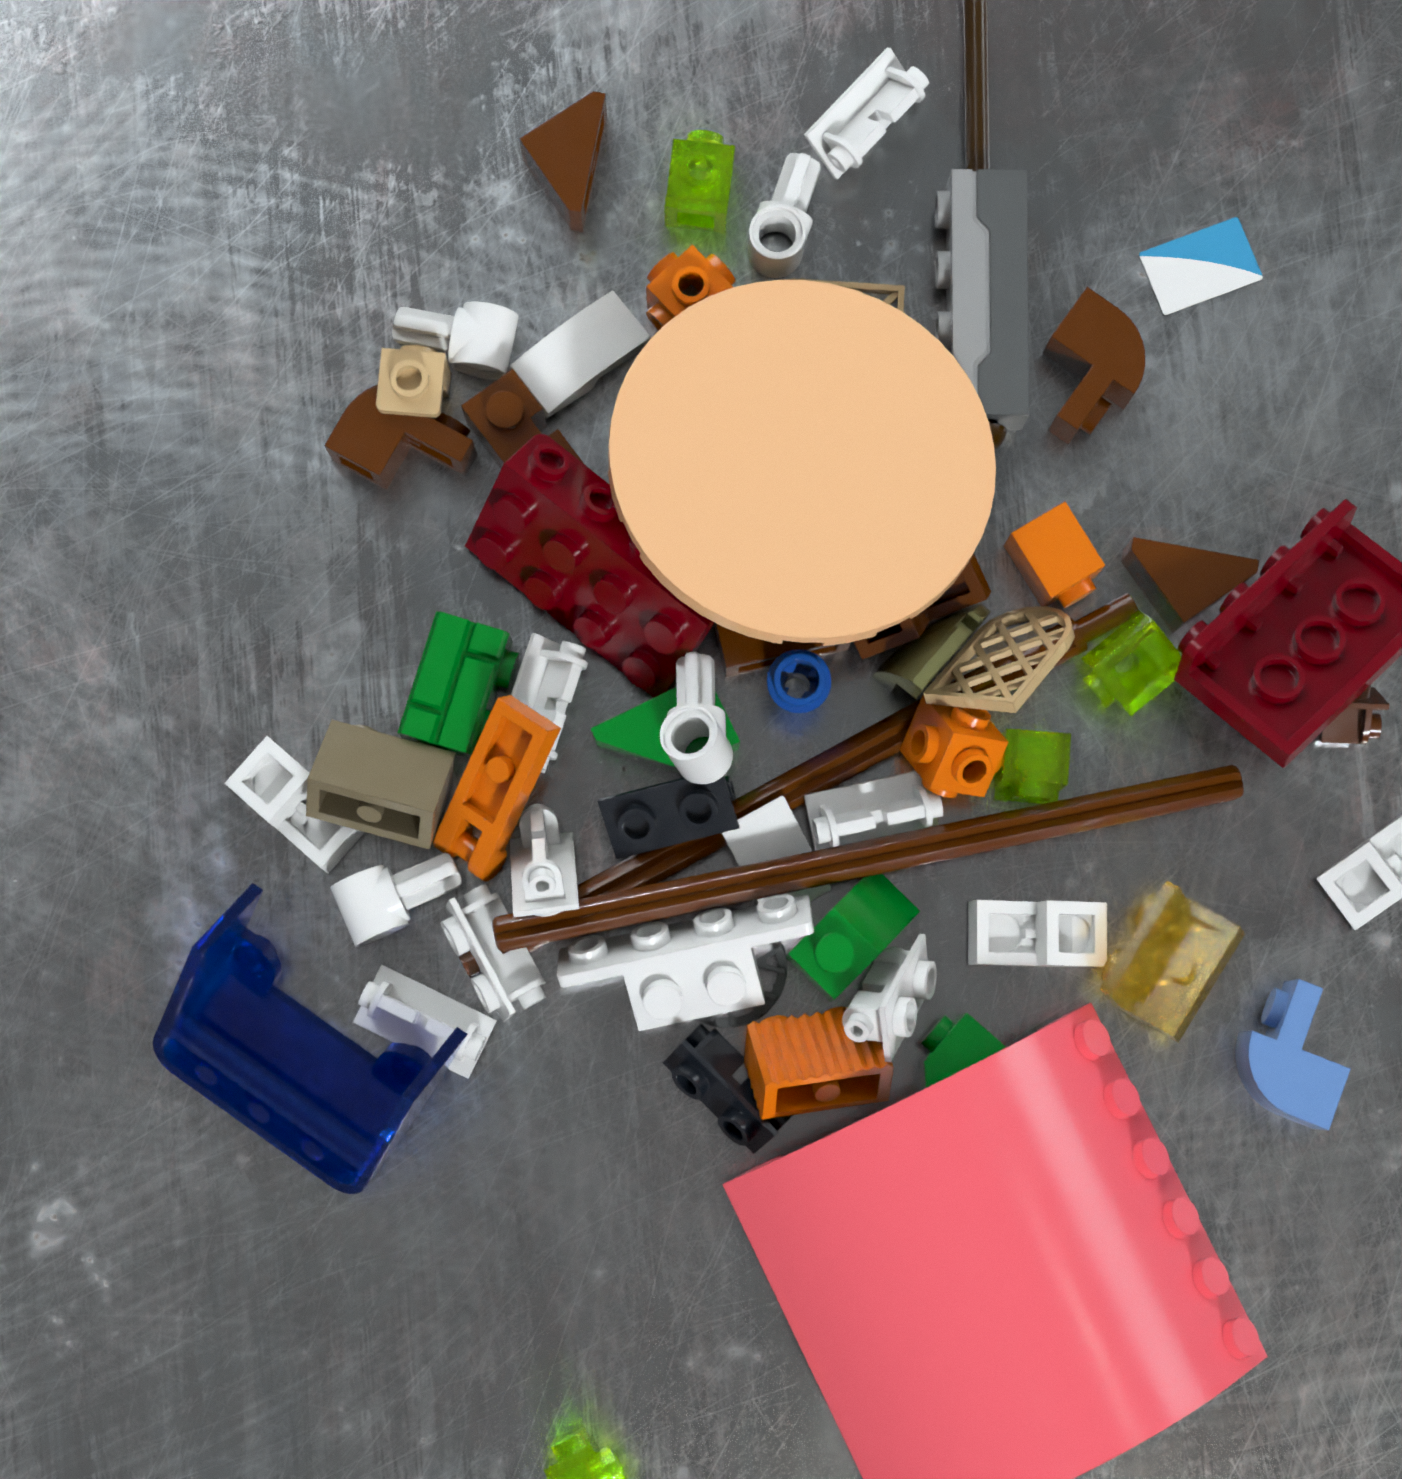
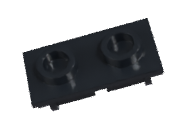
[597,775,740,859]
[663,1023,793,1154]

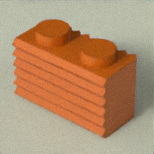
[744,1006,894,1120]

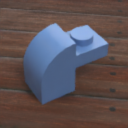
[1235,979,1351,1130]

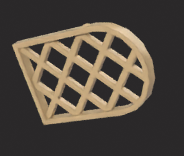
[923,606,1075,713]

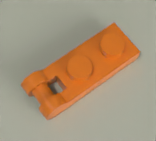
[433,695,561,882]

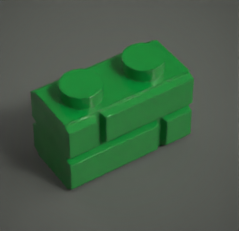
[397,611,520,760]

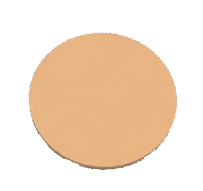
[608,280,996,646]

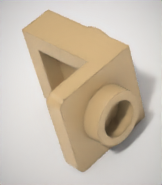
[376,345,452,418]

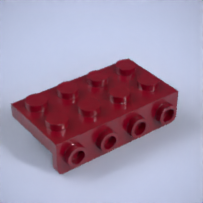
[465,434,714,698]
[1174,499,1402,769]

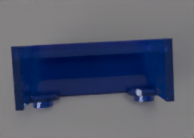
[152,883,468,1194]

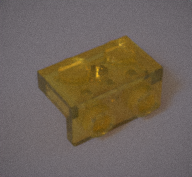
[1100,881,1245,1043]

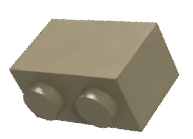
[306,719,455,850]

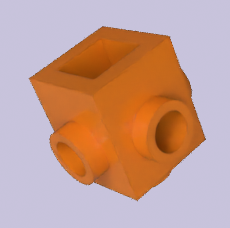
[646,244,736,331]
[900,695,1009,798]

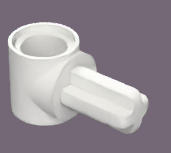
[748,153,821,278]
[392,301,519,380]
[660,652,733,784]
[330,853,462,947]

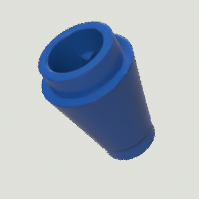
[767,649,831,713]

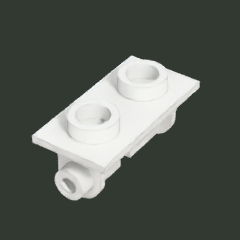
[804,47,929,180]
[511,633,588,774]
[804,771,943,851]
[510,804,579,917]
[441,884,546,1022]
[842,934,937,1062]
[353,964,497,1079]

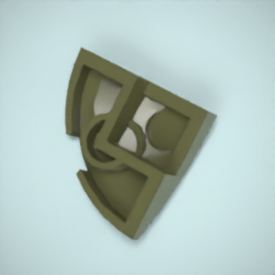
[872,603,991,699]

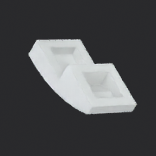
[508,290,652,419]
[224,736,365,874]
[1316,814,1402,930]
[968,900,1107,967]

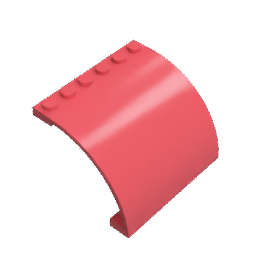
[722,1003,1268,1479]

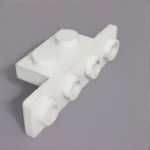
[557,894,814,1031]

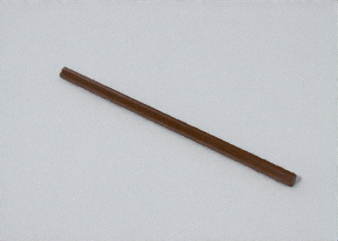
[492,765,1244,952]

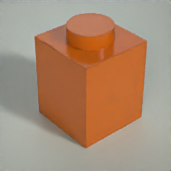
[1003,501,1105,608]

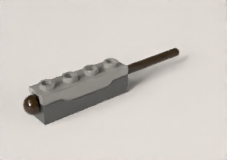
[935,0,1029,450]

